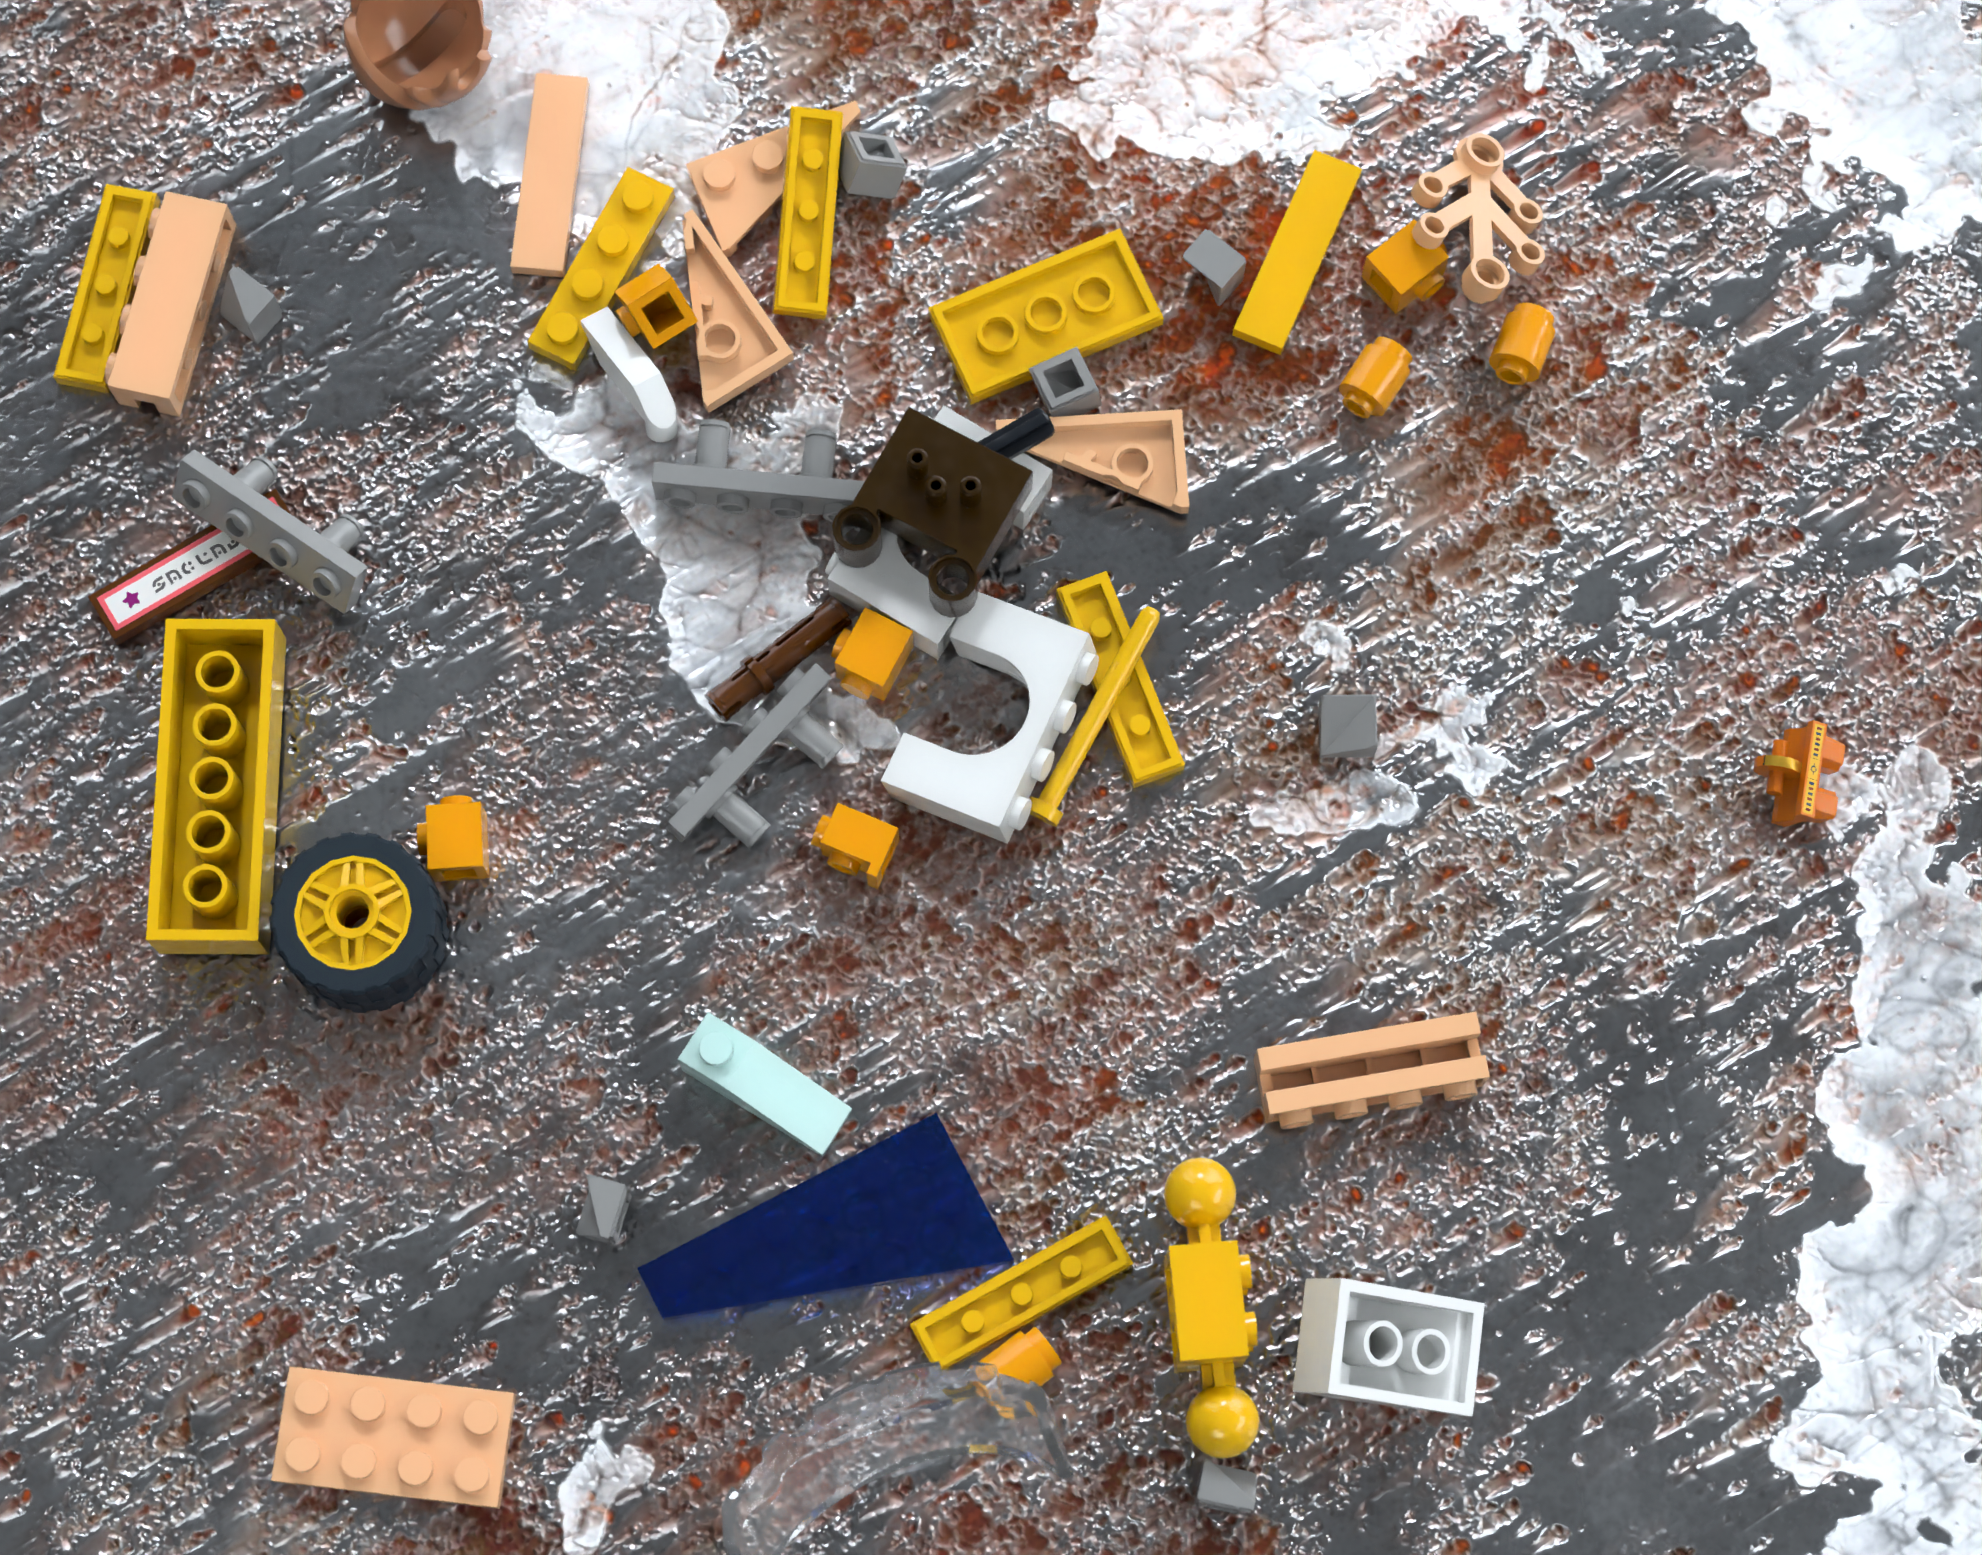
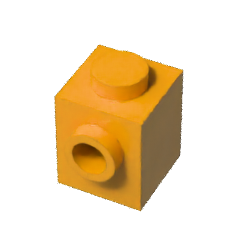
[1361,219,1449,314]
[614,263,698,349]
[831,607,914,701]
[417,795,490,882]

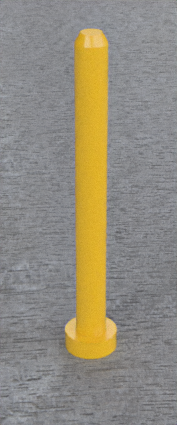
[1029,606,1160,827]

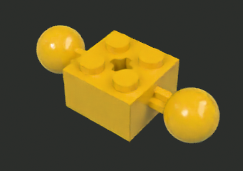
[1163,1158,1259,1458]

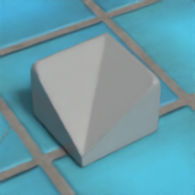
[838,131,907,199]
[1183,229,1246,306]
[220,266,283,344]
[1029,347,1102,417]
[1318,694,1378,758]
[576,1174,632,1246]
[1194,1458,1257,1517]

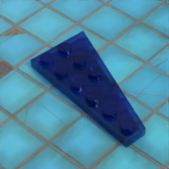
[637,1113,1015,1321]

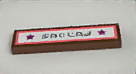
[88,488,293,645]

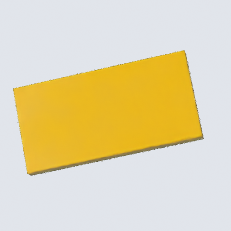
[928,228,1164,405]

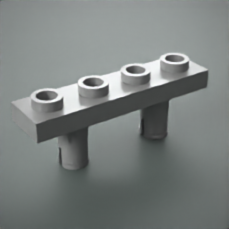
[652,419,865,522]
[172,449,368,614]
[665,663,844,849]

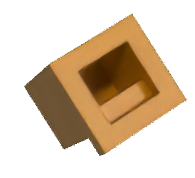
[811,803,899,889]

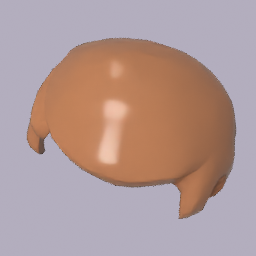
[343,0,492,110]

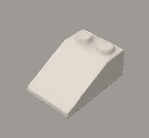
[1293,1278,1485,1416]

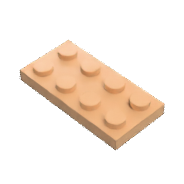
[271,1366,516,1509]

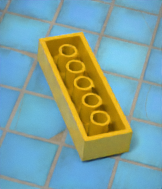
[146,619,286,955]

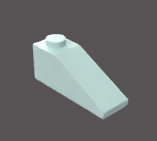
[678,1012,852,1157]

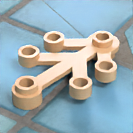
[1411,133,1545,304]

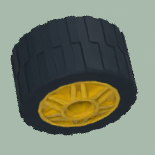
[269,832,449,1013]

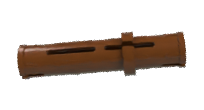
[704,596,852,722]

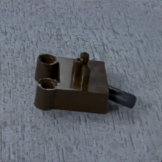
[832,407,1055,618]

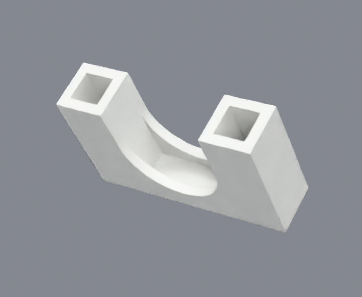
[825,405,1053,660]
[881,591,1099,844]

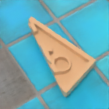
[686,100,861,257]
[682,209,794,413]
[996,409,1189,514]

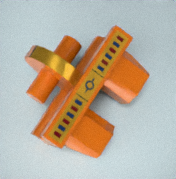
[1753,720,1846,827]

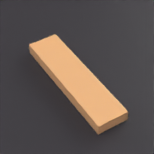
[510,73,589,278]

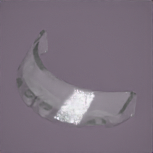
[721,1361,1074,1555]

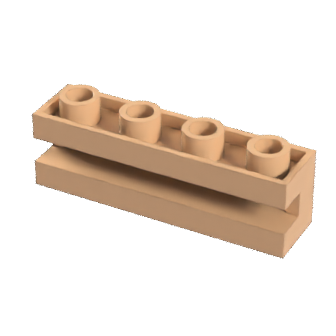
[105,191,236,417]
[1253,1012,1490,1129]

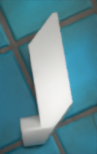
[580,307,678,442]

